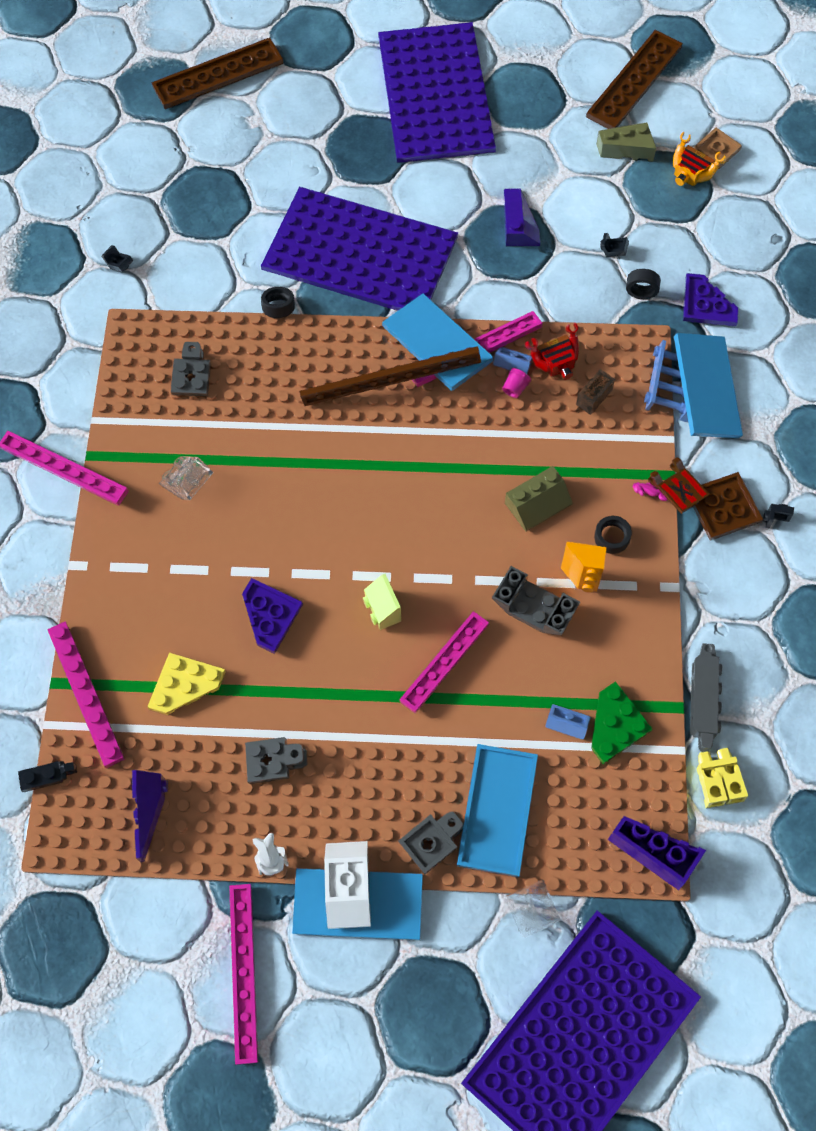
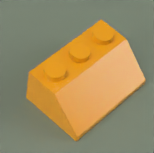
[561,542,606,592]

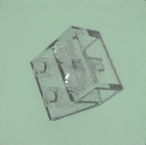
[159,456,213,500]
[504,880,561,938]

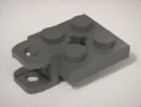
[171,342,211,396]
[245,737,308,784]
[398,812,463,875]

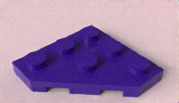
[683,273,738,326]
[242,578,303,654]

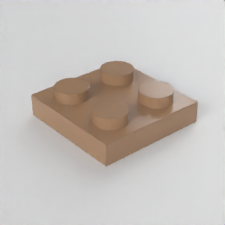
[694,127,742,169]

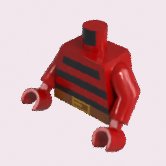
[525,323,579,380]

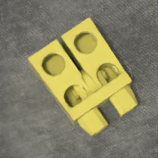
[697,748,748,808]

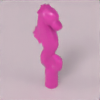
[633,482,668,501]

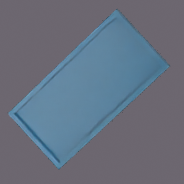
[382,294,493,391]
[674,333,743,438]
[457,744,538,878]
[292,868,423,940]

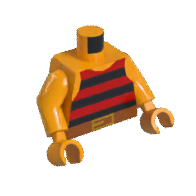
[673,132,726,186]

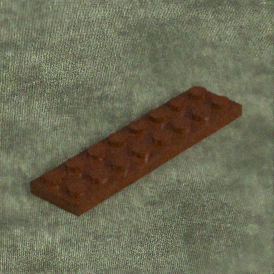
[586,30,683,129]
[151,37,284,109]

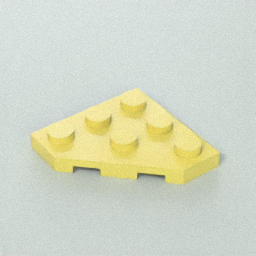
[148,653,226,715]

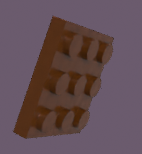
[693,472,763,541]

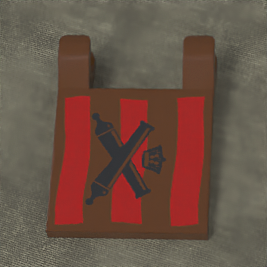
[648,457,710,514]

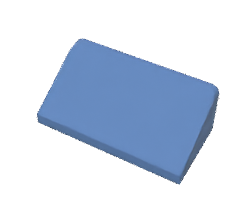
[493,347,533,374]
[545,704,591,739]

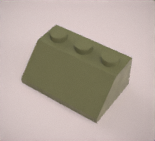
[505,466,573,532]

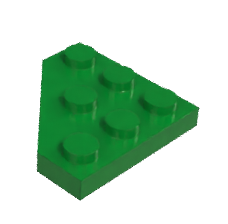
[591,681,653,764]

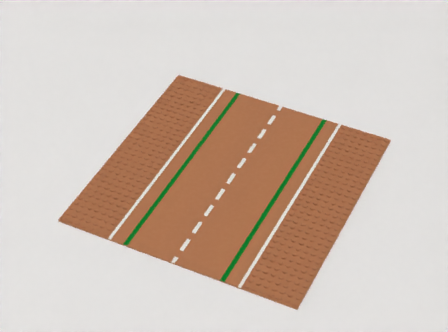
[21,309,690,902]

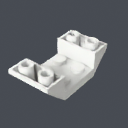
[324,841,371,929]

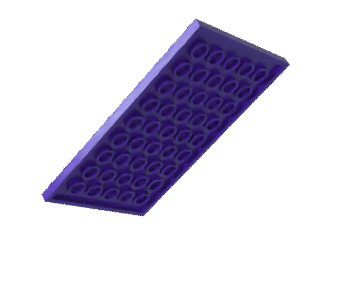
[378,22,496,163]
[261,186,458,311]
[461,910,701,1131]

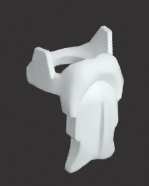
[253,833,289,876]

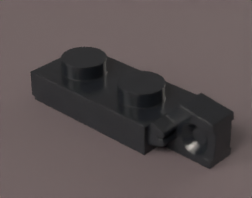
[18,761,77,792]

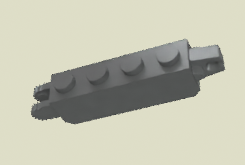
[690,643,722,752]

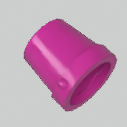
[502,368,531,398]

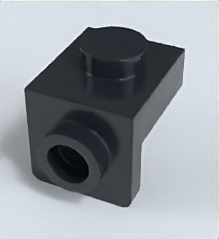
[600,233,629,257]
[101,245,133,272]
[763,504,794,528]

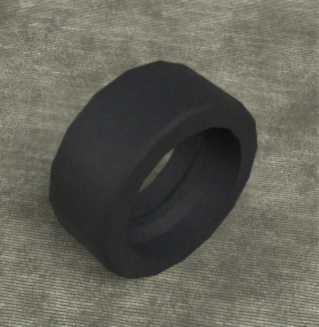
[626,269,661,300]
[261,287,295,318]
[594,515,632,554]

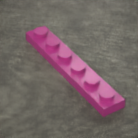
[400,611,489,714]

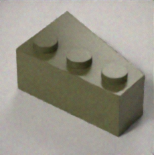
[596,122,656,162]

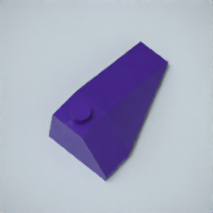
[504,188,540,246]
[132,770,168,862]

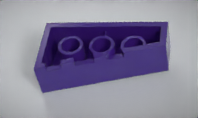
[608,816,706,891]

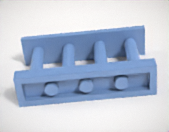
[644,340,688,422]

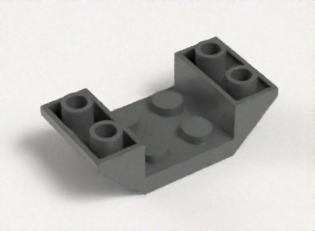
[492,566,580,635]

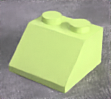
[363,574,401,630]

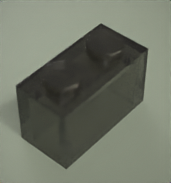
[576,369,615,415]

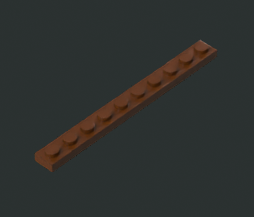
[299,346,481,406]

